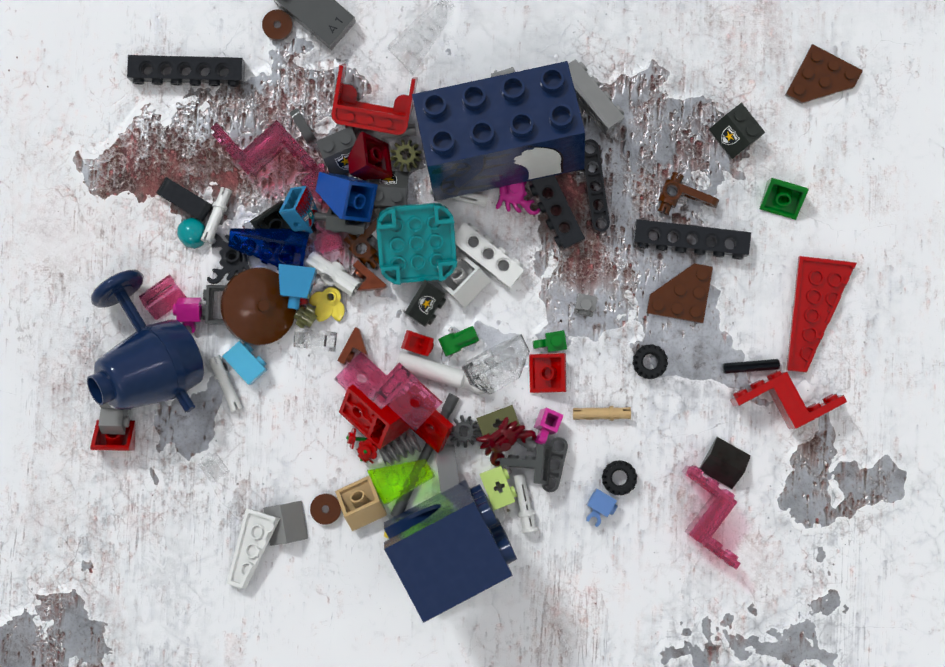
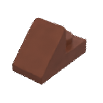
[353,260,388,291]
[337,327,368,365]

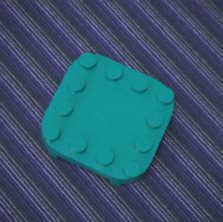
[376,203,457,285]

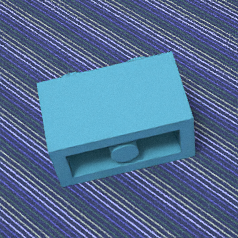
[222,341,268,385]

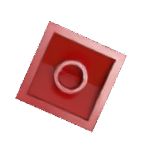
[529,353,567,393]

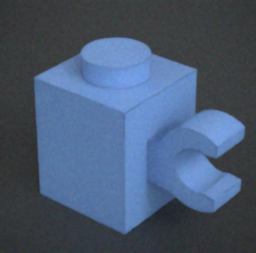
[586,488,618,527]

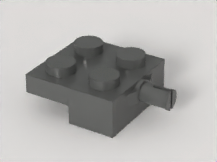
[314,207,367,235]

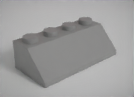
[568,59,625,135]

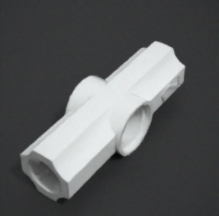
[305,252,361,296]

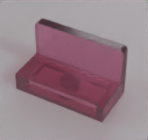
[139,274,187,320]

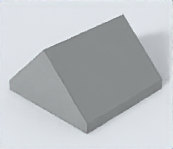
[263,501,308,546]

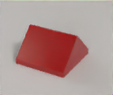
[90,420,136,451]

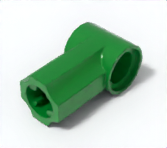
[438,326,479,357]

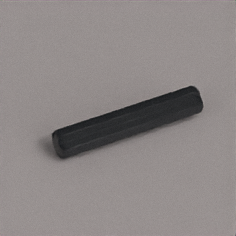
[723,359,780,374]

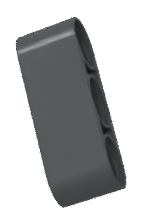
[542,437,568,492]

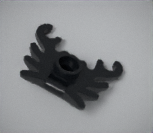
[207,234,251,284]

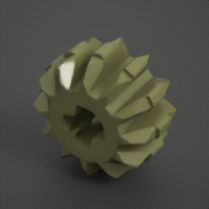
[390,139,422,172]

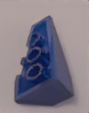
[228,228,310,270]

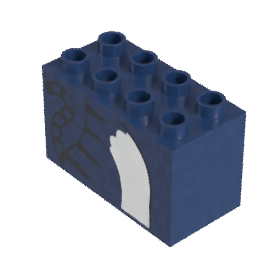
[412,61,585,201]

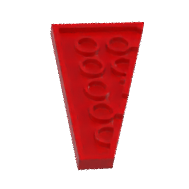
[786,256,857,373]

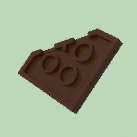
[785,44,863,104]
[646,263,713,324]

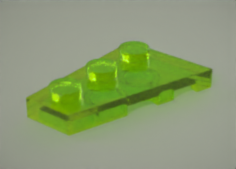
[367,459,436,505]

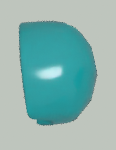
[177,217,206,249]

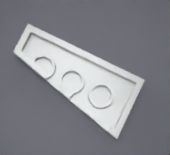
[227,508,280,589]

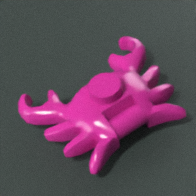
[496,182,540,215]

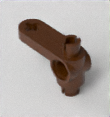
[657,172,719,215]
[344,216,379,269]

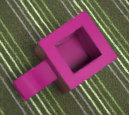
[173,298,202,333]
[533,407,564,444]

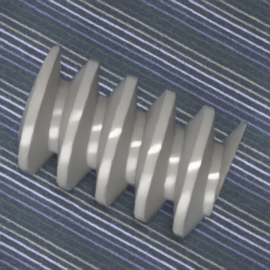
[378,431,422,466]

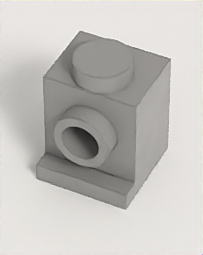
[574,293,597,317]

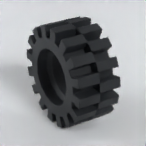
[632,344,668,379]
[602,460,637,495]

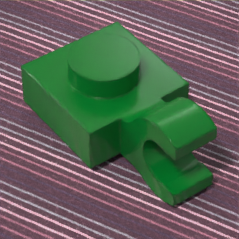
[532,330,567,352]

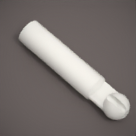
[395,351,490,395]

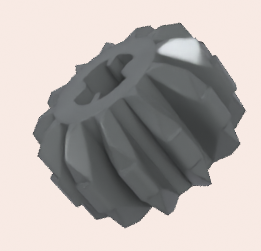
[450,415,480,448]

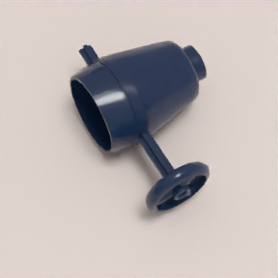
[87,270,204,413]

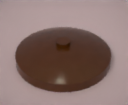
[221,268,296,345]

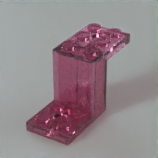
[211,120,319,176]
[334,352,443,431]
[681,465,741,569]

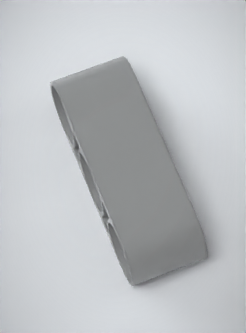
[435,444,459,493]

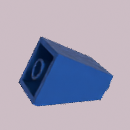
[315,172,378,222]

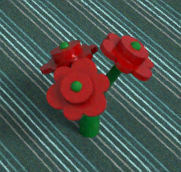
[346,428,378,464]

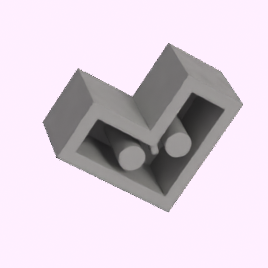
[98,403,131,435]

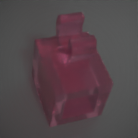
[314,221,344,255]

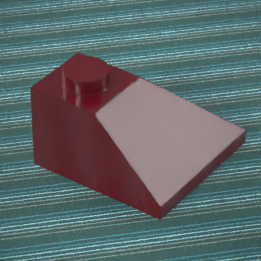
[348,132,393,180]

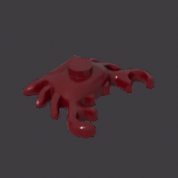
[476,417,537,466]

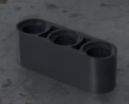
[156,177,212,222]

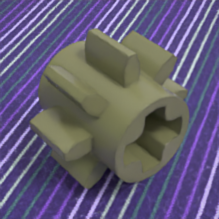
[293,305,317,329]

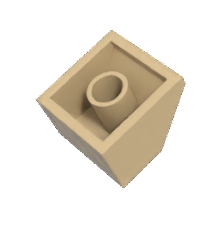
[335,475,387,531]

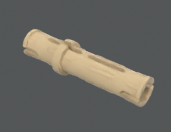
[573,406,631,421]

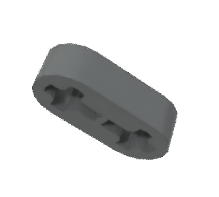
[289,108,316,144]

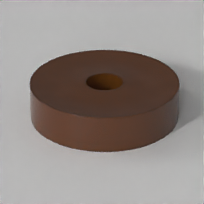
[262,9,293,41]
[310,493,341,525]

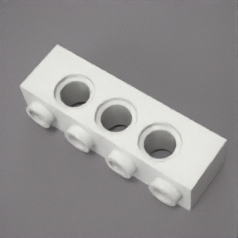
[455,222,524,289]

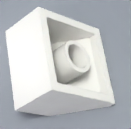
[435,252,492,308]

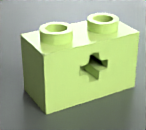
[479,465,517,510]

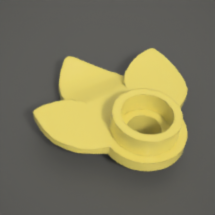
[309,287,345,322]

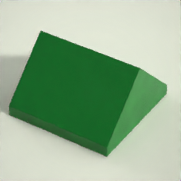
[759,178,809,220]

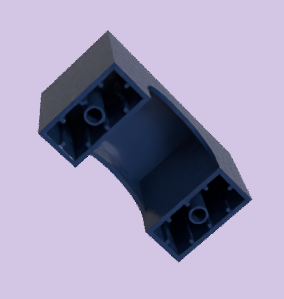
[384,479,517,623]

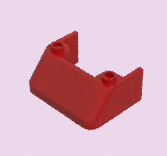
[332,64,418,135]

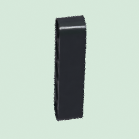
[583,139,610,234]

